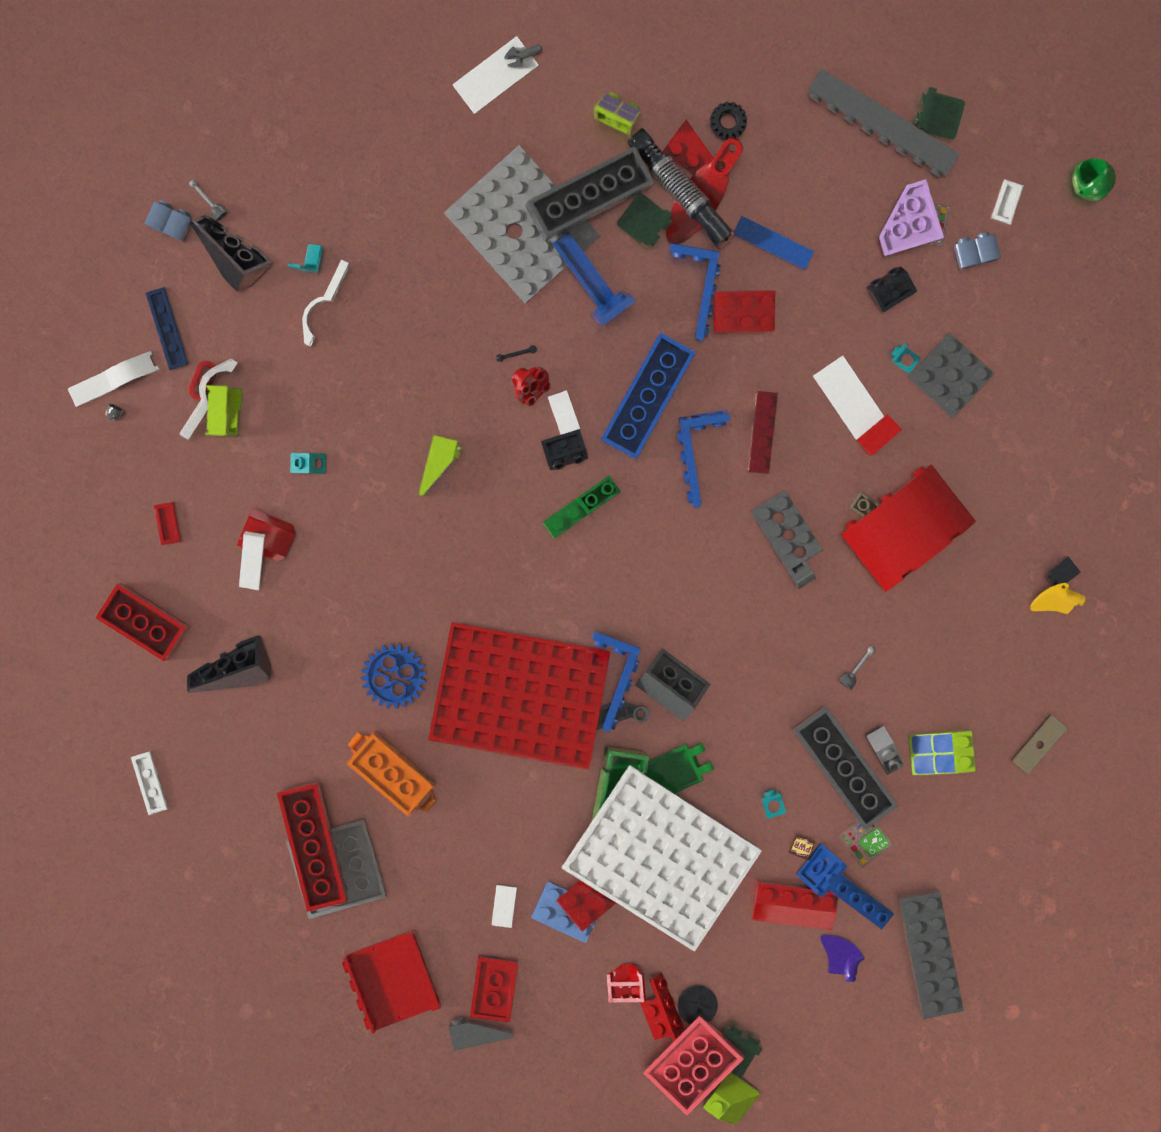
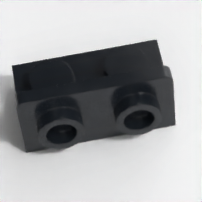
[867,266,917,313]
[541,429,588,470]

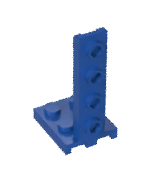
[551,231,635,326]
[669,243,721,341]
[677,410,730,508]
[592,631,641,733]
[796,843,894,929]

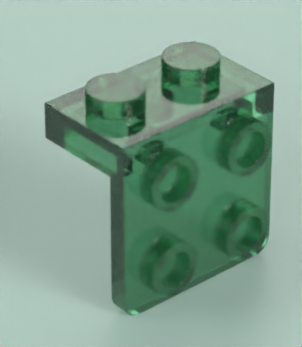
[914,87,965,140]
[617,193,673,249]
[721,1024,762,1078]

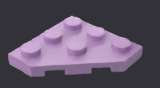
[879,179,944,256]

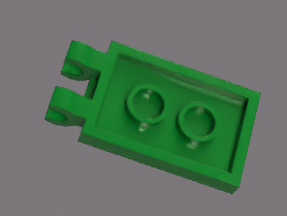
[646,743,714,794]

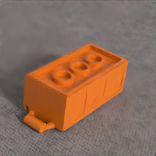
[346,731,438,817]

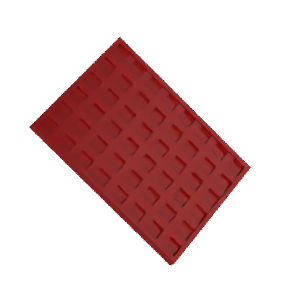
[428,622,610,770]

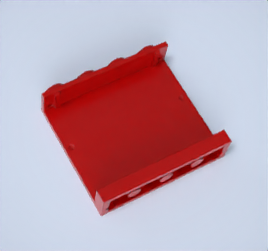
[342,930,441,1034]

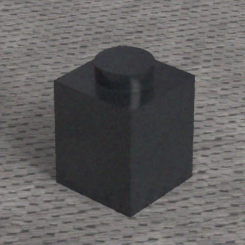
[1046,556,1081,586]

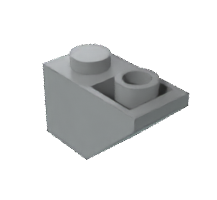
[866,726,904,775]

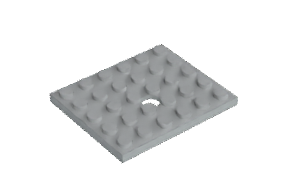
[444,145,600,304]

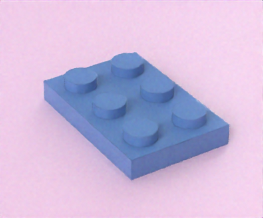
[531,881,597,943]

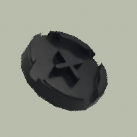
[677,985,718,1024]

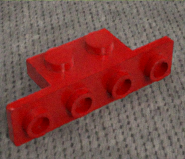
[640,973,684,1042]

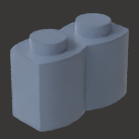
[144,200,193,242]
[954,232,1001,269]

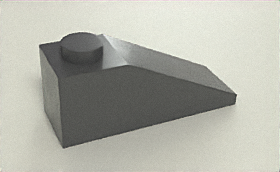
[448,1018,514,1051]

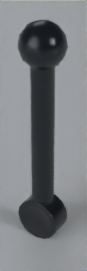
[496,345,537,362]

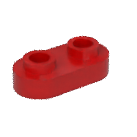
[188,361,217,400]

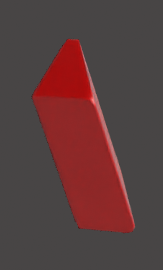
[857,414,902,456]

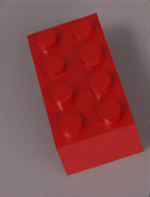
[95,583,189,661]

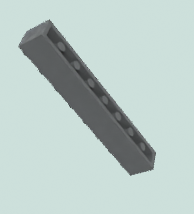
[807,68,960,177]

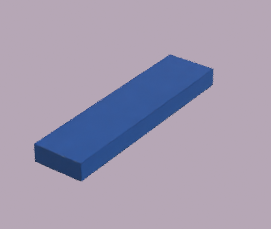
[734,216,814,270]

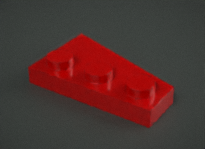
[662,119,714,175]

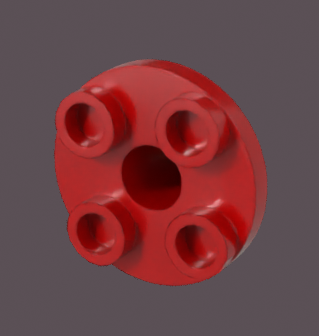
[512,367,551,406]

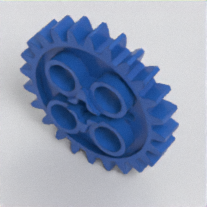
[361,643,427,709]

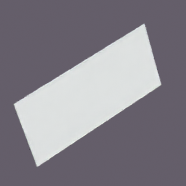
[453,36,538,114]
[813,356,884,440]

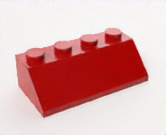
[752,880,838,930]

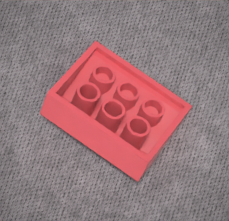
[643,1016,744,1116]

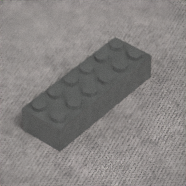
[525,147,654,242]
[792,706,898,830]
[897,889,964,1019]

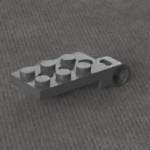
[751,490,823,589]

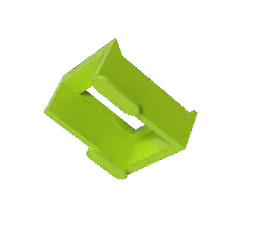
[205,385,243,437]

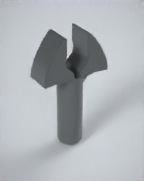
[504,44,542,69]

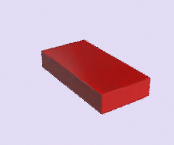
[154,502,182,545]

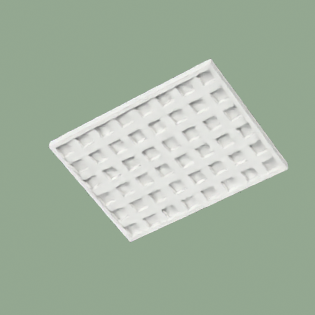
[562,766,762,952]

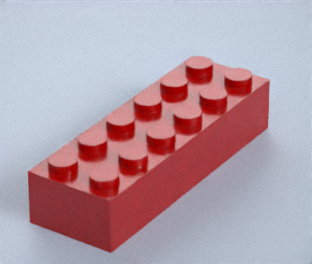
[277,781,348,912]

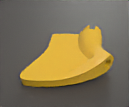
[1030,583,1086,615]

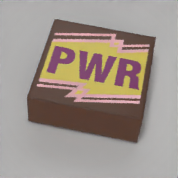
[789,833,815,860]

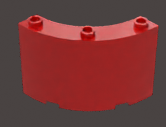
[841,464,976,592]

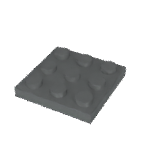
[908,332,994,419]

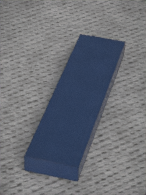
[145,287,190,371]

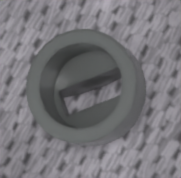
[105,404,123,421]

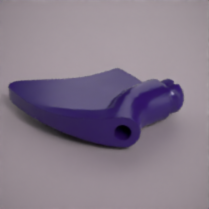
[821,935,865,982]

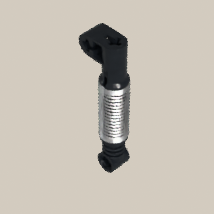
[627,128,735,250]

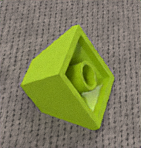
[703,1071,761,1125]

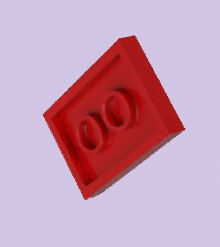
[714,290,775,332]
[556,880,616,932]
[470,956,518,1023]

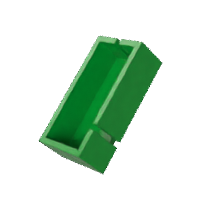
[592,746,649,821]

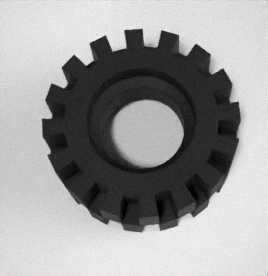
[710,101,747,140]

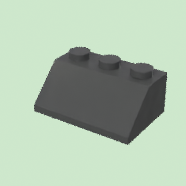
[635,648,711,721]

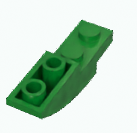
[542,475,621,539]

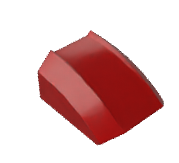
[237,508,295,562]

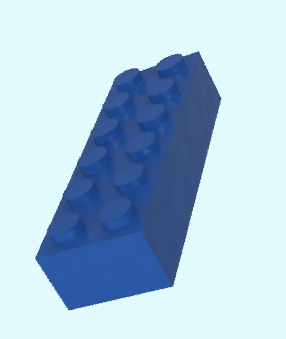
[601,332,696,460]

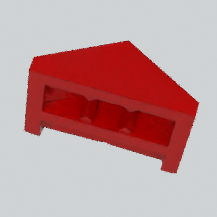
[607,964,646,1002]

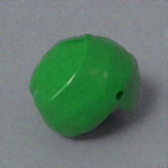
[1072,158,1116,202]

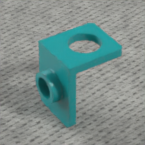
[288,244,323,273]
[891,343,921,374]
[290,453,326,474]
[761,789,786,819]

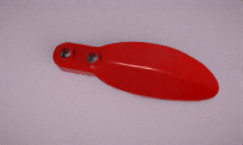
[666,138,743,244]

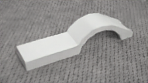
[302,260,350,347]
[67,351,160,407]
[179,359,237,440]

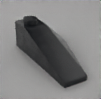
[190,214,273,291]
[187,635,270,693]

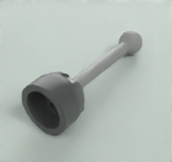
[189,180,228,222]
[838,646,875,690]

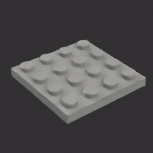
[286,819,387,919]

